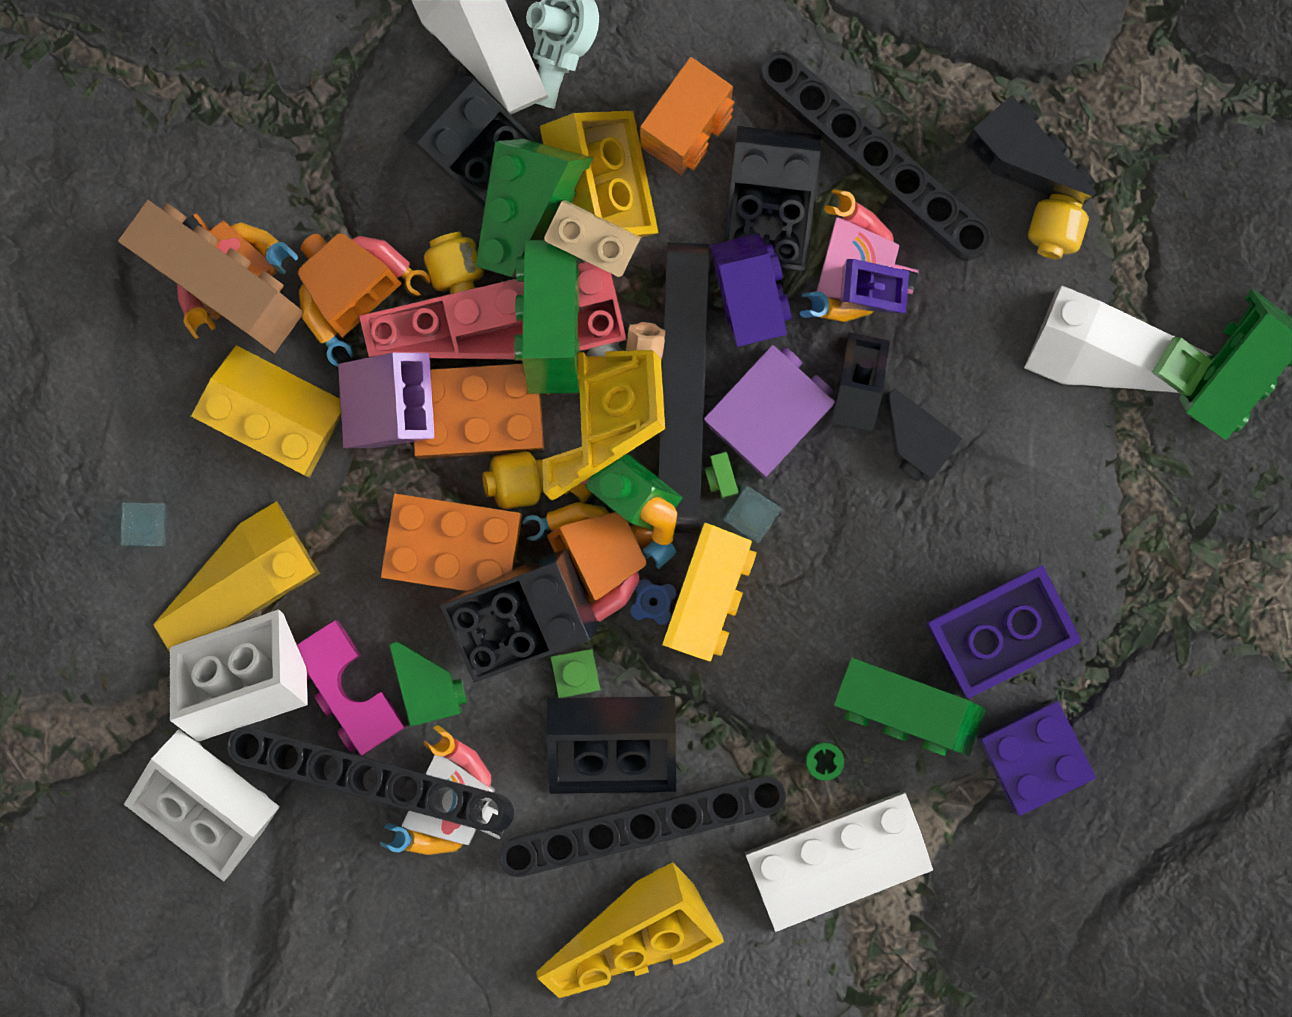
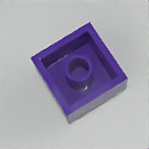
[710,234,792,347]
[977,700,1096,816]

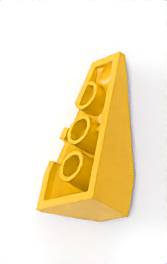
[153,501,320,652]
[536,862,724,998]

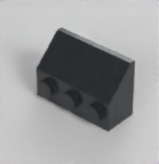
[547,696,676,794]

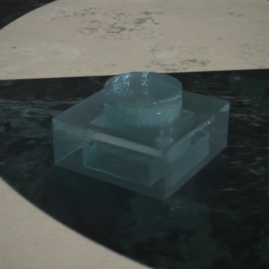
[724,485,782,544]
[121,503,167,547]

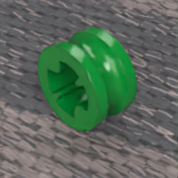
[805,742,844,781]

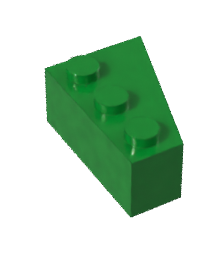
[476,139,594,277]
[514,240,580,394]
[1179,288,1292,440]
[834,658,986,756]

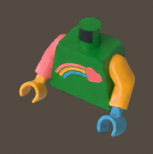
[564,454,683,569]

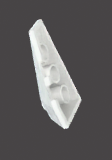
[411,0,549,115]
[1024,286,1212,393]

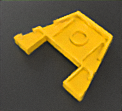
[542,350,665,500]

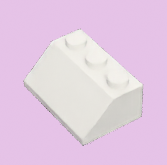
[170,609,308,742]
[124,729,280,881]

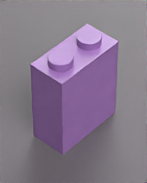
[703,345,835,479]
[338,353,434,448]

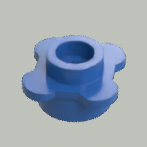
[630,579,676,625]

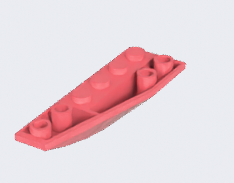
[359,262,627,360]

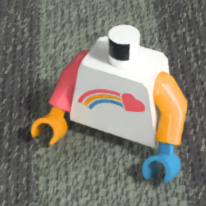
[380,725,504,855]

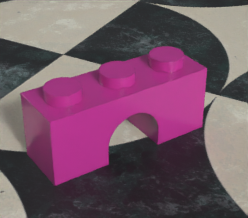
[297,620,407,756]

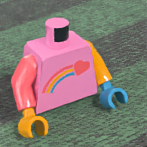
[800,189,918,322]

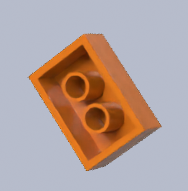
[640,57,735,176]
[414,364,544,459]
[381,493,523,592]

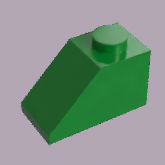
[389,642,467,727]

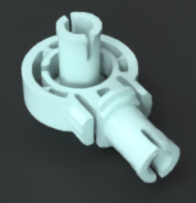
[526,0,599,109]

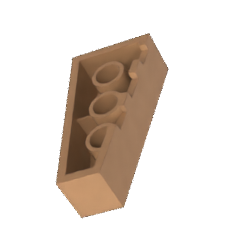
[118,200,303,354]

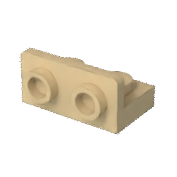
[544,200,642,277]

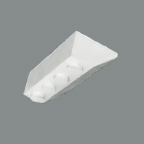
[744,791,933,932]

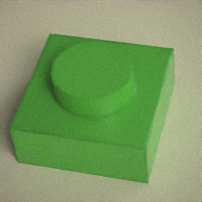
[1152,337,1212,396]
[704,452,738,499]
[551,649,600,698]

